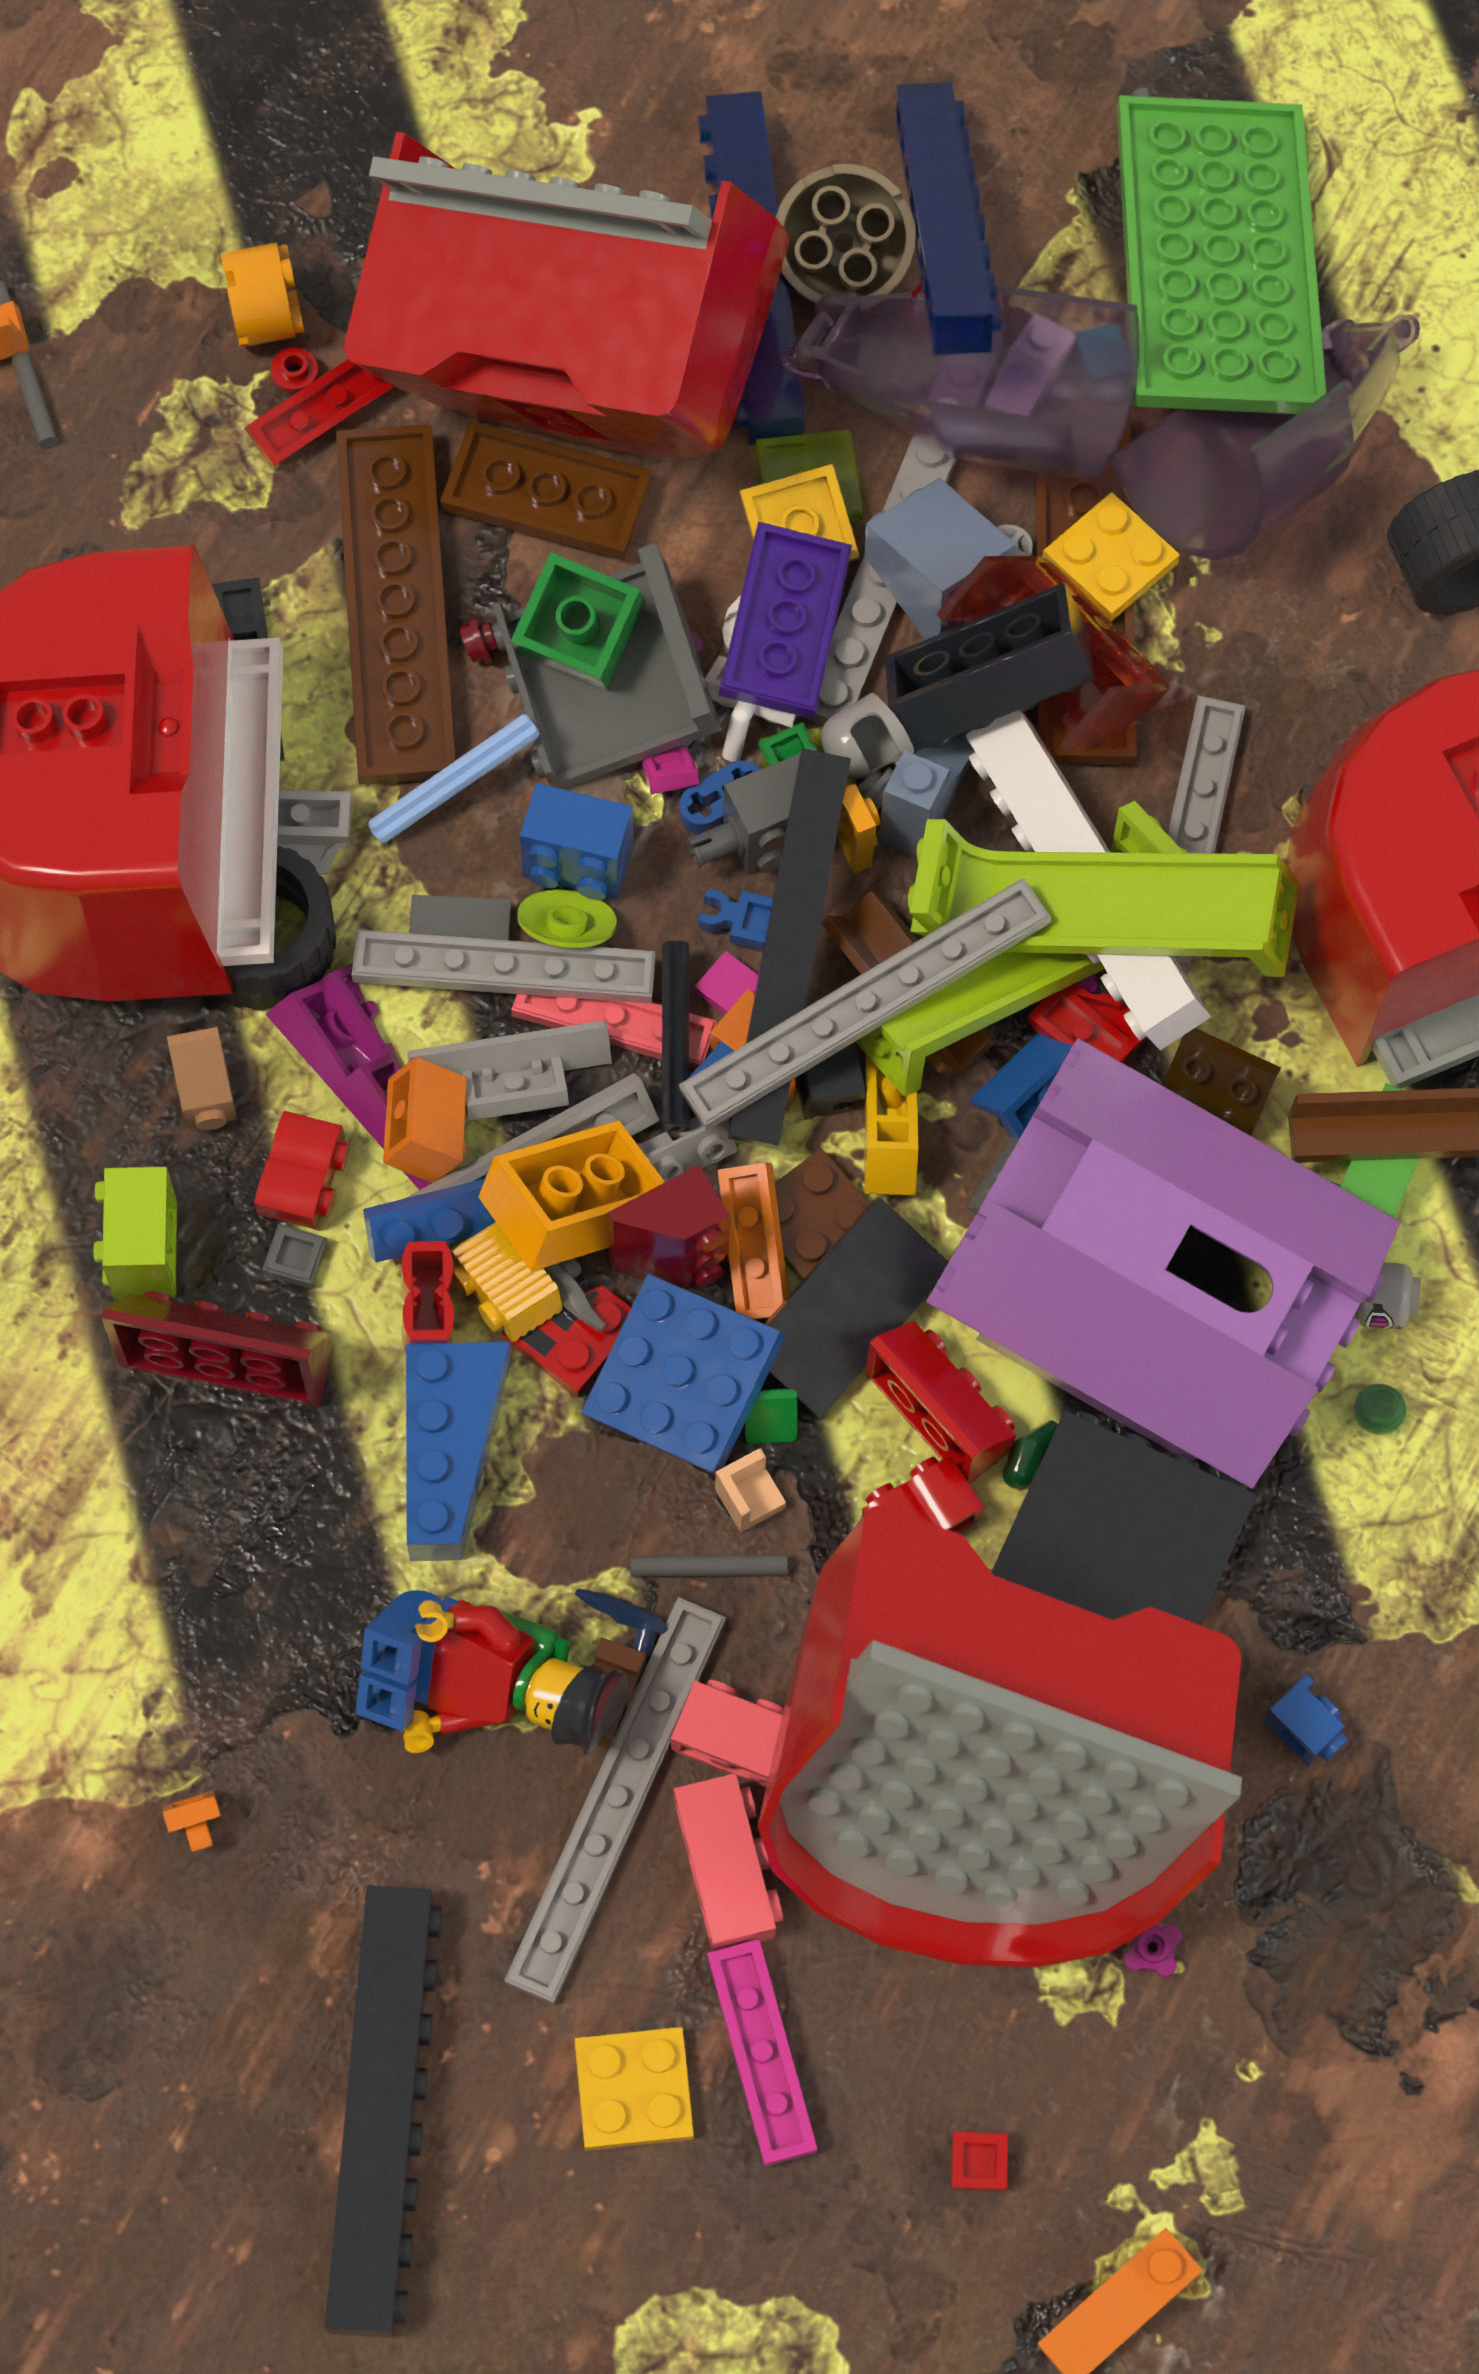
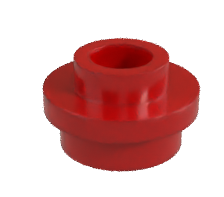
[271,348,319,395]

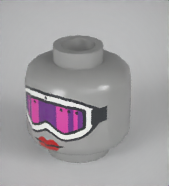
[1356,1262,1421,1329]

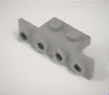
[407,1021,612,1121]

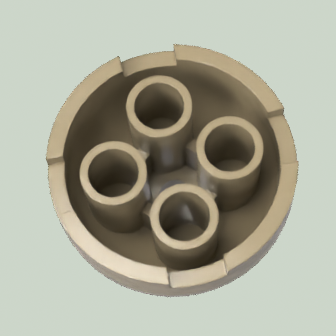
[776,164,916,311]

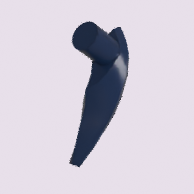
[575,1589,668,1658]

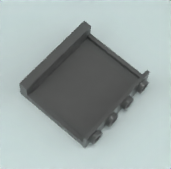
[491,542,722,789]

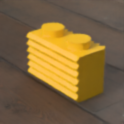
[450,1222,563,1341]

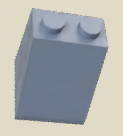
[865,478,1016,640]

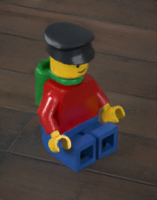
[355,1590,628,1755]

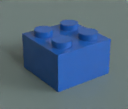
[520,783,633,900]

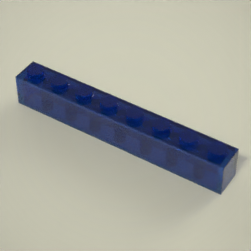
[896,82,1001,356]
[697,91,806,446]

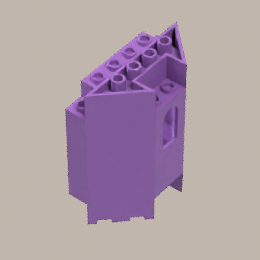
[926,1038,1401,1489]

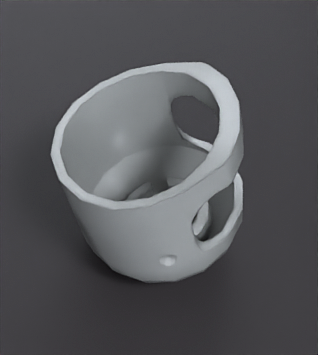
[821,692,914,780]

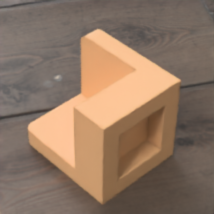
[715,1448,786,1533]

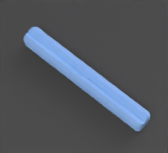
[369,714,539,843]

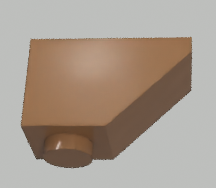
[167,1027,237,1131]

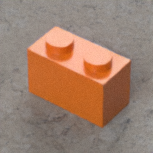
[383,1056,468,1183]

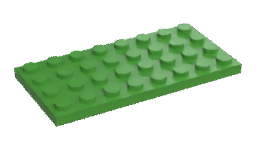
[1116,95,1327,415]

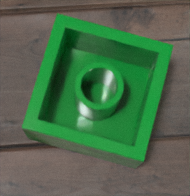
[511,552,646,691]

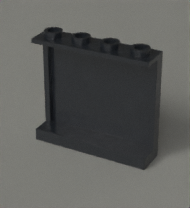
[991,1410,1257,1625]

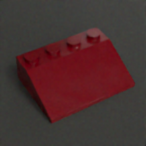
[101,1291,334,1407]

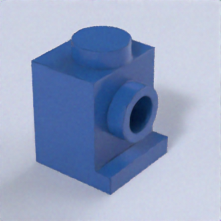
[1263,1674,1349,1767]

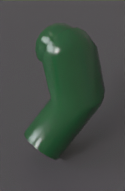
[1002,1420,1058,1489]

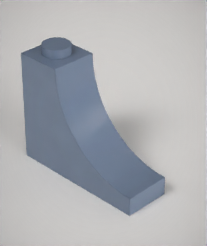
[878,729,975,857]

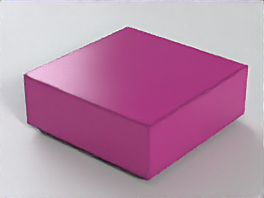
[641,746,699,794]
[694,951,758,1016]

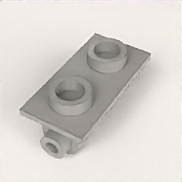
[637,1117,737,1182]

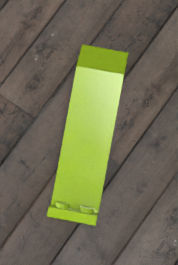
[855,801,1188,1097]
[908,819,1300,977]

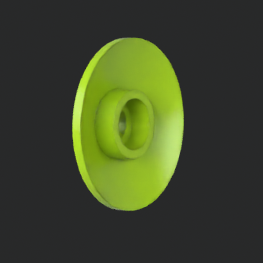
[517,890,617,948]

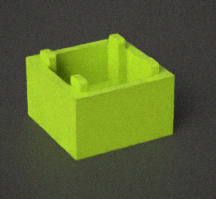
[93,1167,177,1299]

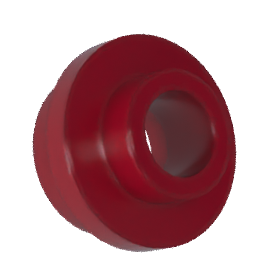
[460,615,499,663]

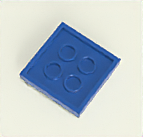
[581,1274,786,1475]

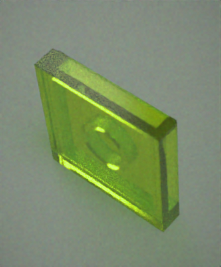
[756,430,864,523]

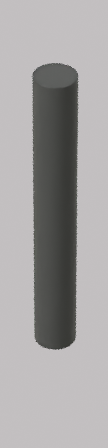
[630,1554,787,1577]

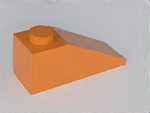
[1037,2228,1203,2374]

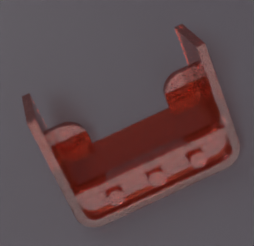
[936,556,1170,752]

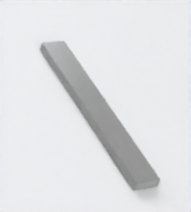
[679,878,1051,1131]
[504,1597,726,2005]

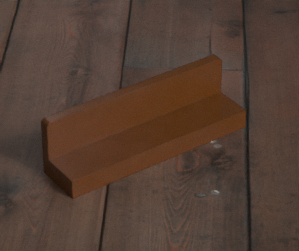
[821,890,998,1074]
[1288,1088,1479,1163]

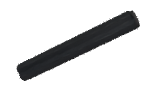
[662,941,689,1131]

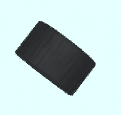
[1387,470,1479,615]
[214,846,336,1010]

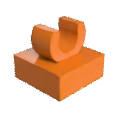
[162,1789,220,1852]

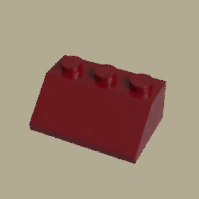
[608,1165,730,1290]

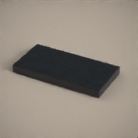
[765,1197,949,1419]

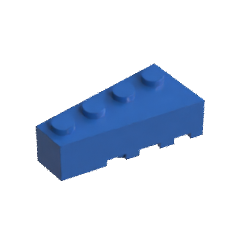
[406,1342,512,1561]

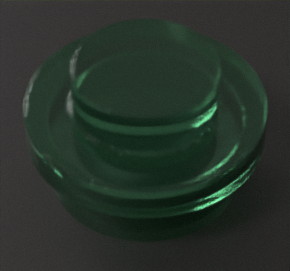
[1354,1384,1406,1435]

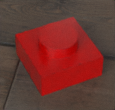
[951,2131,1008,2192]

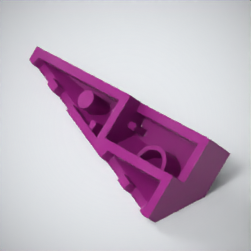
[265,963,432,1190]

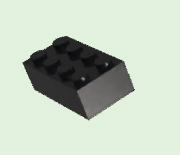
[885,582,1095,752]

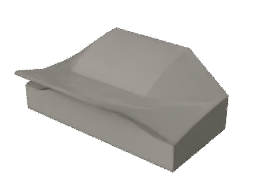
[277,790,352,875]

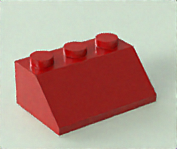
[865,1321,1016,1485]

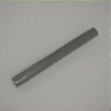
[0,280,58,448]

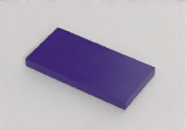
[718,522,852,719]

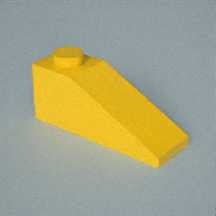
[864,1055,918,1195]

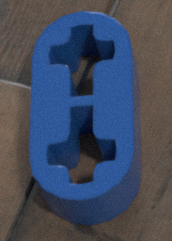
[679,761,760,834]

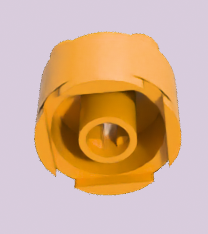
[221,242,304,348]

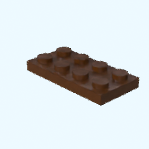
[440,421,652,561]

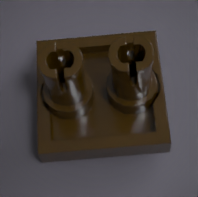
[1162,1028,1281,1137]

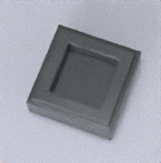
[262,1224,328,1289]

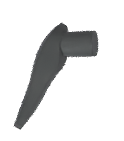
[544,1259,606,1332]

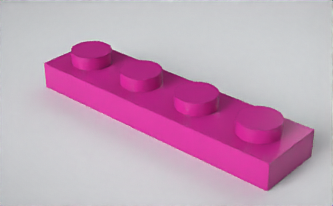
[707,1939,818,2167]

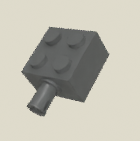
[686,748,837,875]

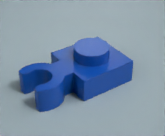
[698,890,773,950]

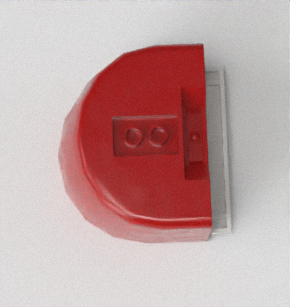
[0,545,283,1001]

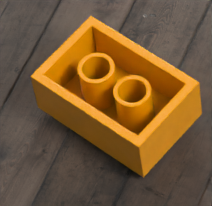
[478,1120,665,1271]

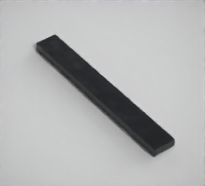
[727,748,851,1149]

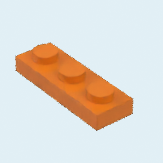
[718,1162,789,1320]

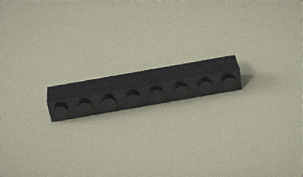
[325,1885,443,2338]

